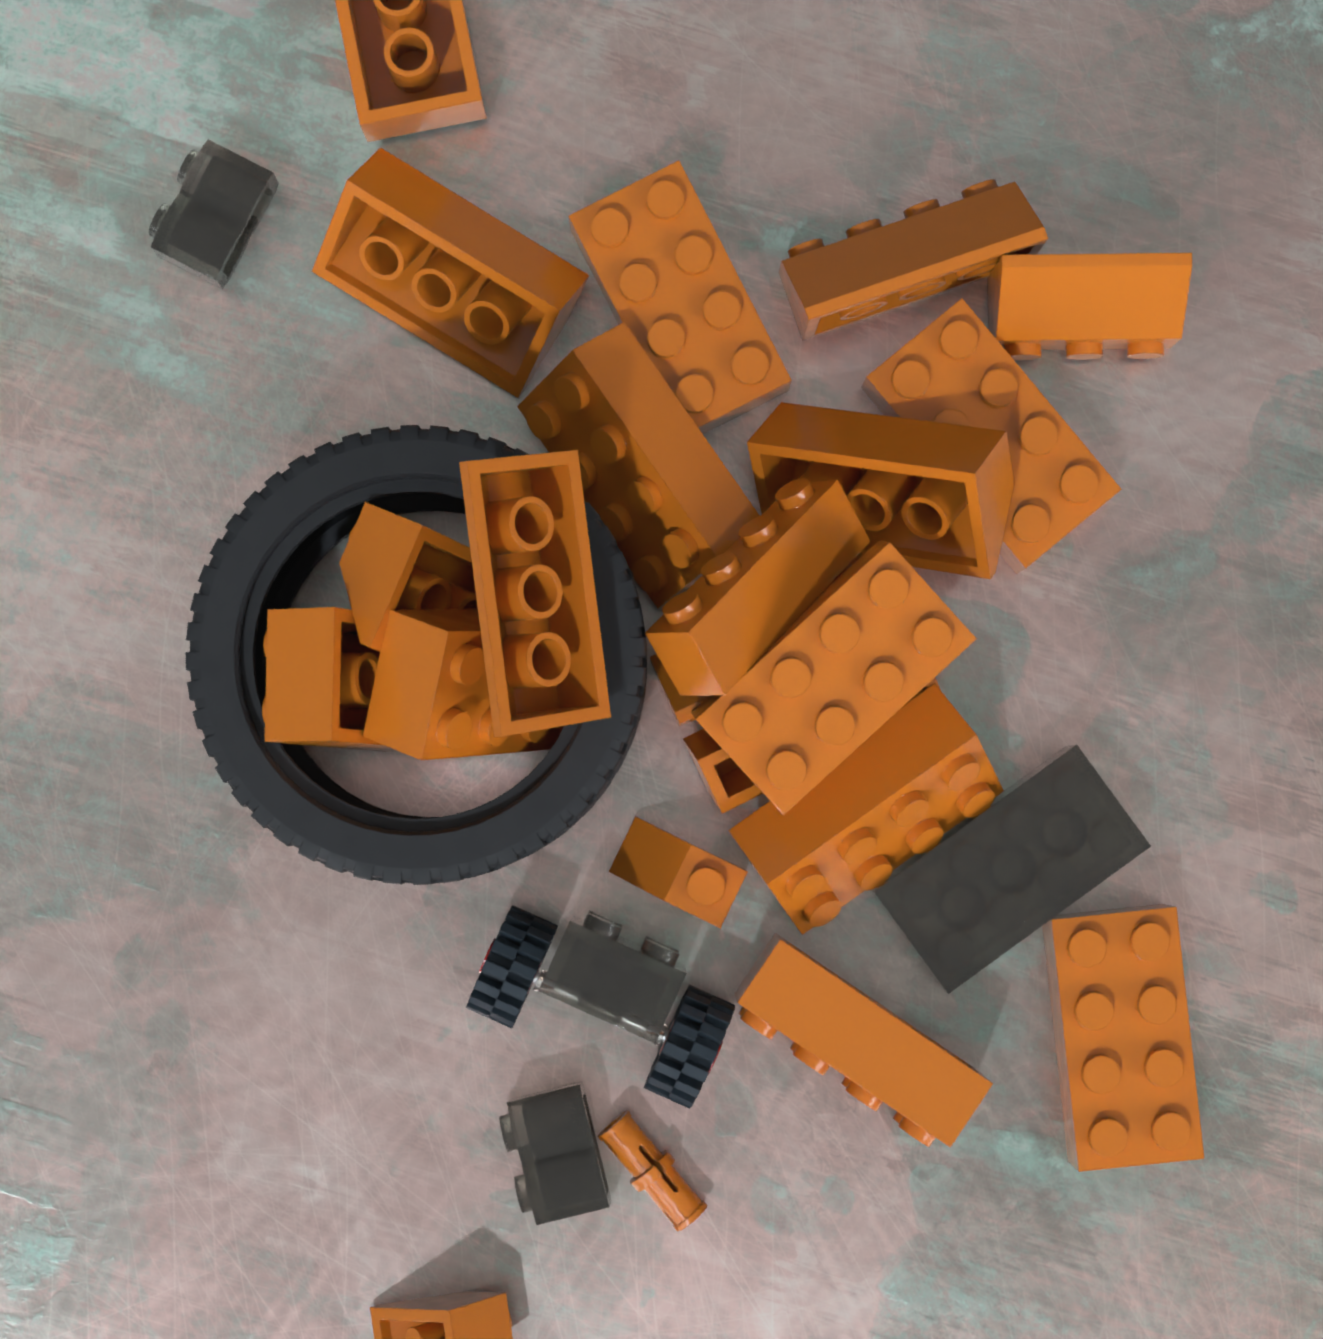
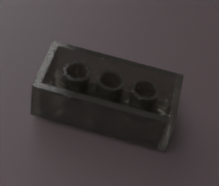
[869,744,1151,994]

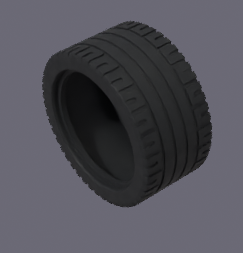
[185,425,647,885]

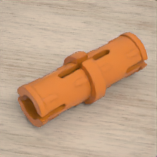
[597,1110,708,1232]

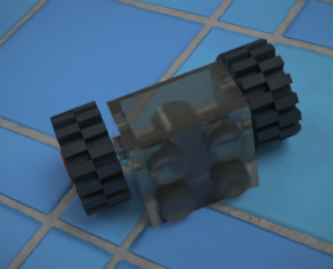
[466,905,735,1109]

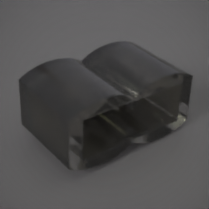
[149,139,279,290]
[499,1081,612,1225]

